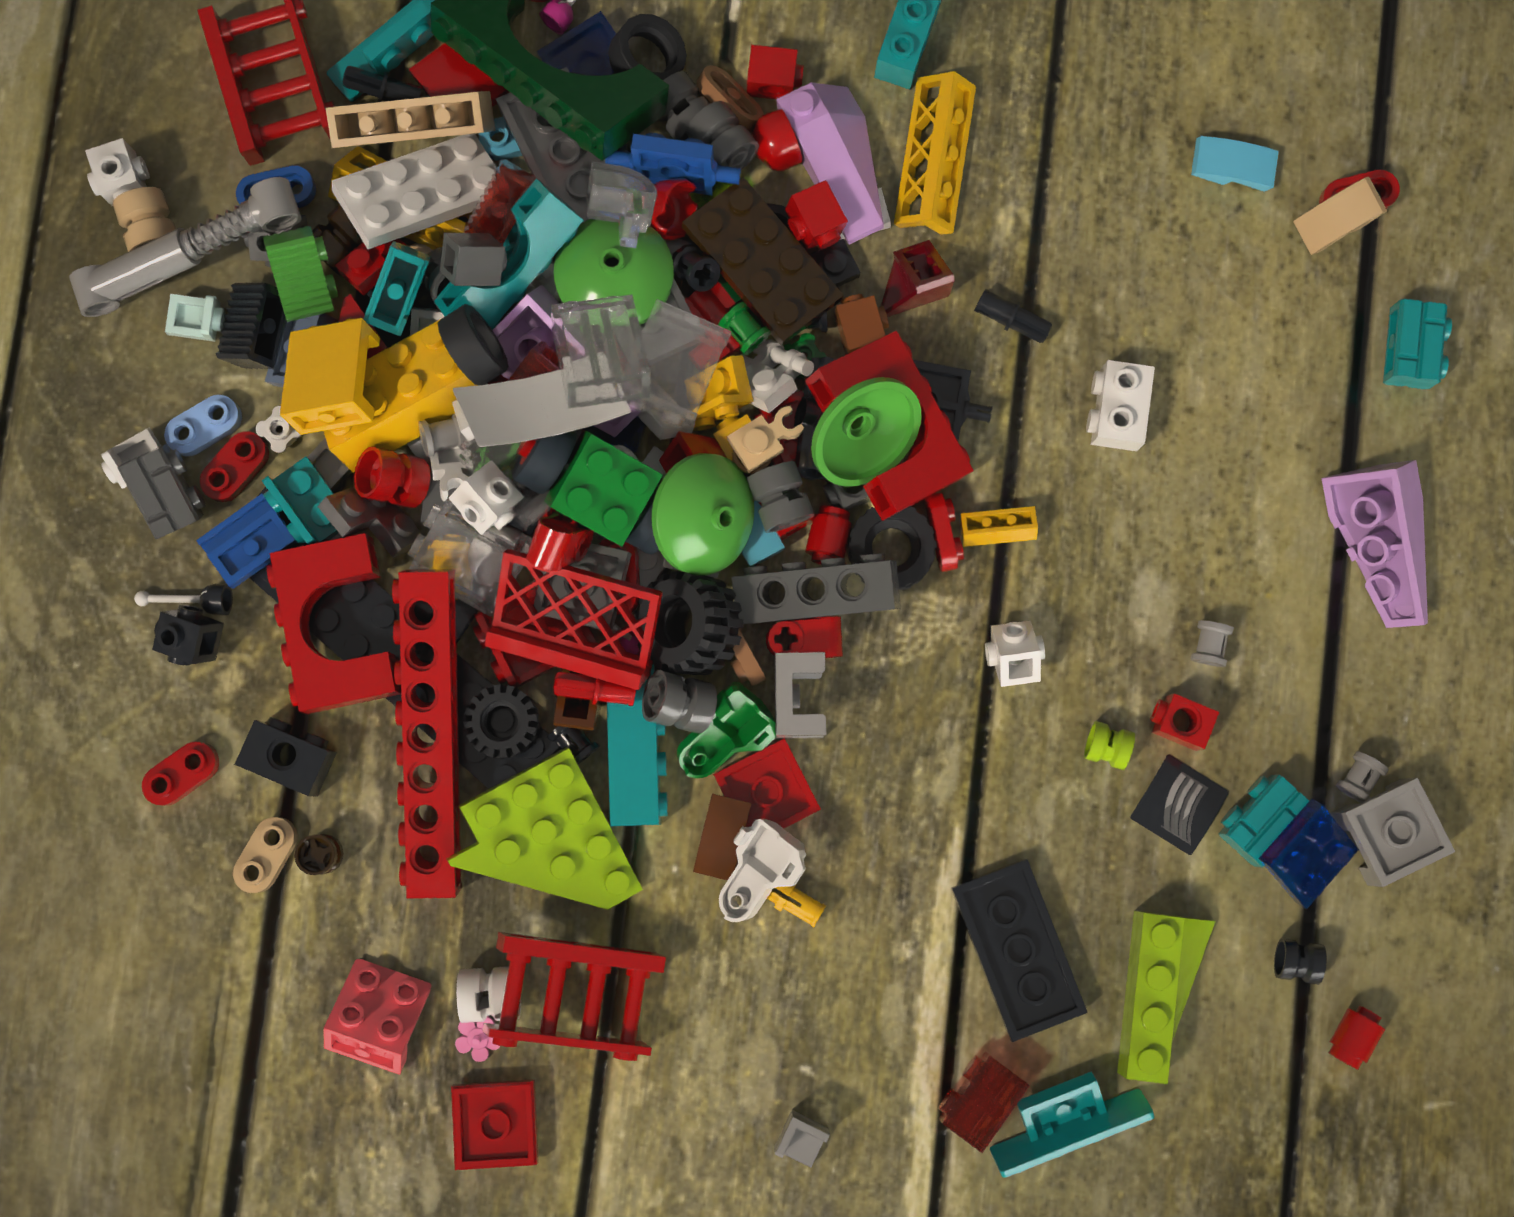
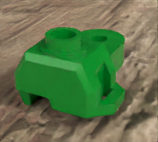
[677,682,776,779]

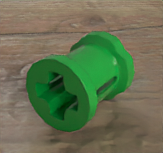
[718,302,771,356]

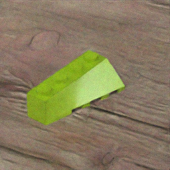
[1117,911,1215,1084]

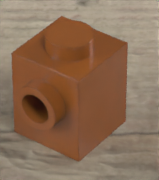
[834,294,889,355]

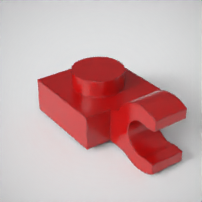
[335,239,406,295]

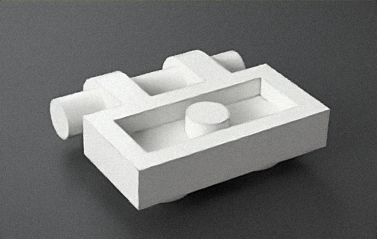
[743,339,814,413]

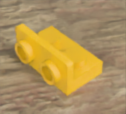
[684,355,753,431]

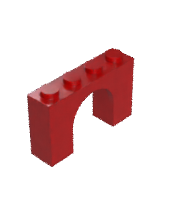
[805,330,974,521]
[267,533,401,714]

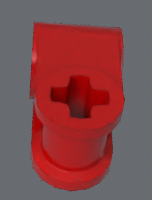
[526,512,594,571]
[765,616,843,658]

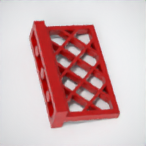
[485,549,663,690]

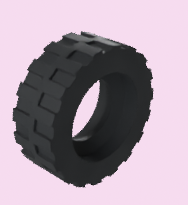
[848,506,937,591]

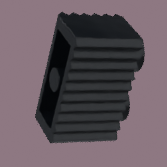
[216,283,285,370]

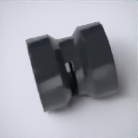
[1274,938,1327,985]

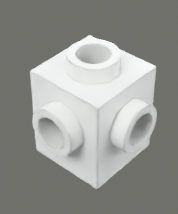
[85,138,150,206]
[449,460,524,535]
[985,620,1045,687]

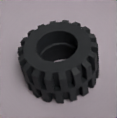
[634,571,743,675]

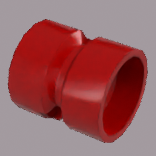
[354,446,431,508]

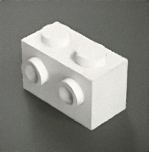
[1086,360,1155,451]

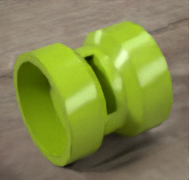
[1084,721,1135,770]

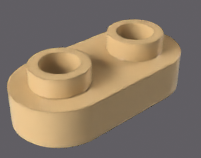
[233,817,298,893]

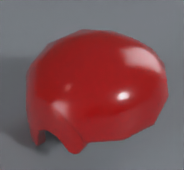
[752,109,803,171]
[643,178,698,241]

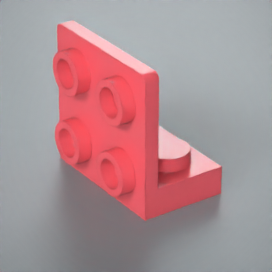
[324,959,431,1075]

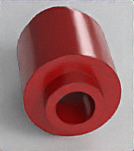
[805,505,852,565]
[1328,1005,1386,1070]

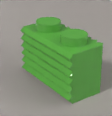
[263,226,339,322]

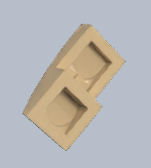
[1293,177,1387,255]

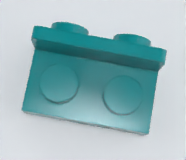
[261,456,339,545]

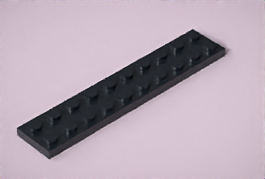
[250,487,560,789]

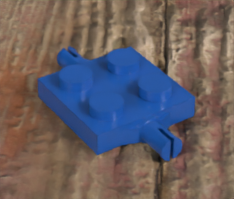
[605,133,741,196]

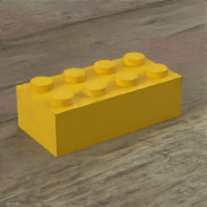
[323,319,478,473]

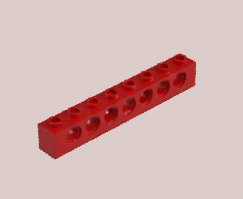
[392,569,462,898]

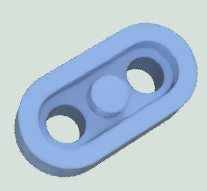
[164,395,242,456]

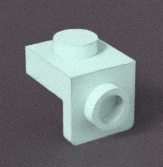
[165,294,225,342]

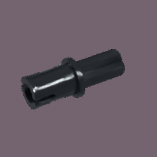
[342,66,422,102]
[974,289,1052,343]

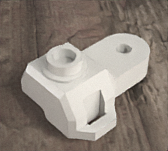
[719,819,806,922]

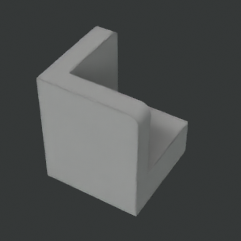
[774,1110,830,1168]

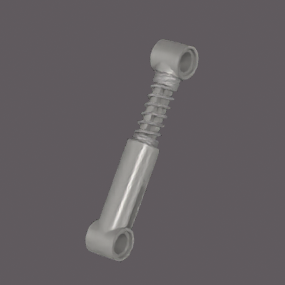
[69,177,301,317]

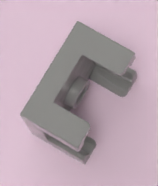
[774,652,826,739]
[1331,778,1455,887]

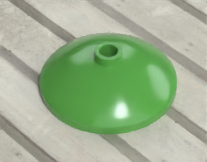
[553,214,674,331]
[811,377,921,487]
[652,453,754,576]

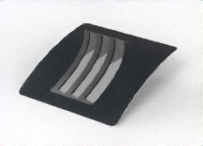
[1130,755,1228,855]

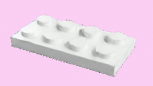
[332,134,510,249]

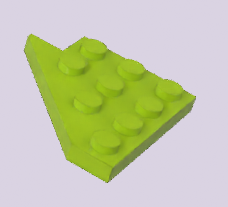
[446,747,643,910]

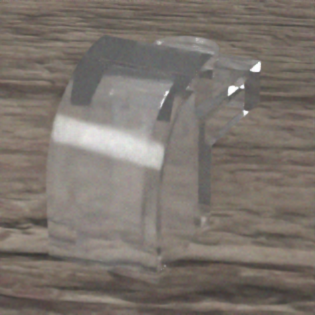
[586,162,657,248]

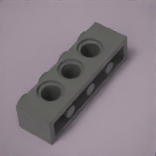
[732,553,901,624]

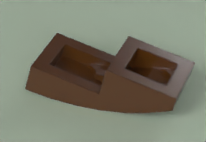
[693,794,751,880]

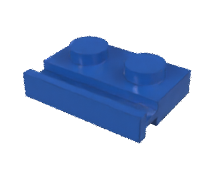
[196,494,298,589]

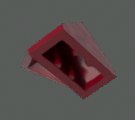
[881,240,955,317]

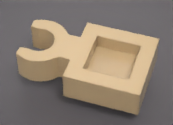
[727,406,804,473]

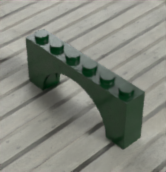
[431,0,669,161]

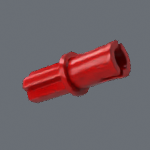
[553,672,636,706]

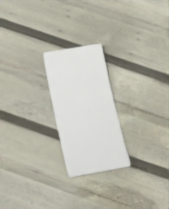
[453,356,631,447]

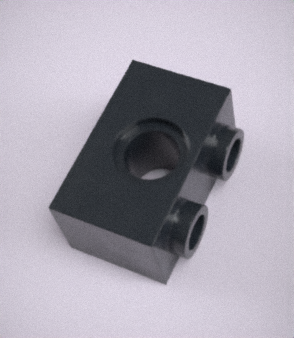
[234,717,337,797]

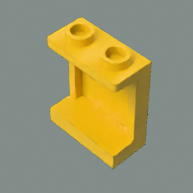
[280,318,380,435]

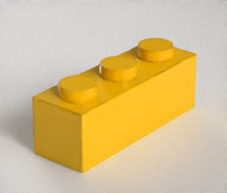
[960,506,1038,547]

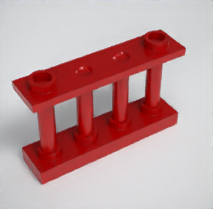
[197,0,335,166]
[482,932,666,1061]

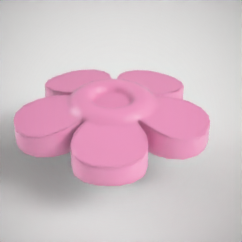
[455,1016,500,1062]

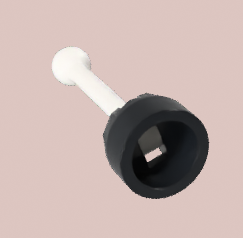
[134,584,233,615]

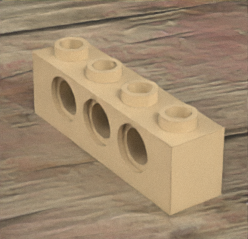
[326,91,495,148]

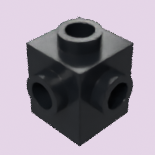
[152,605,224,666]

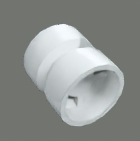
[456,966,521,1023]

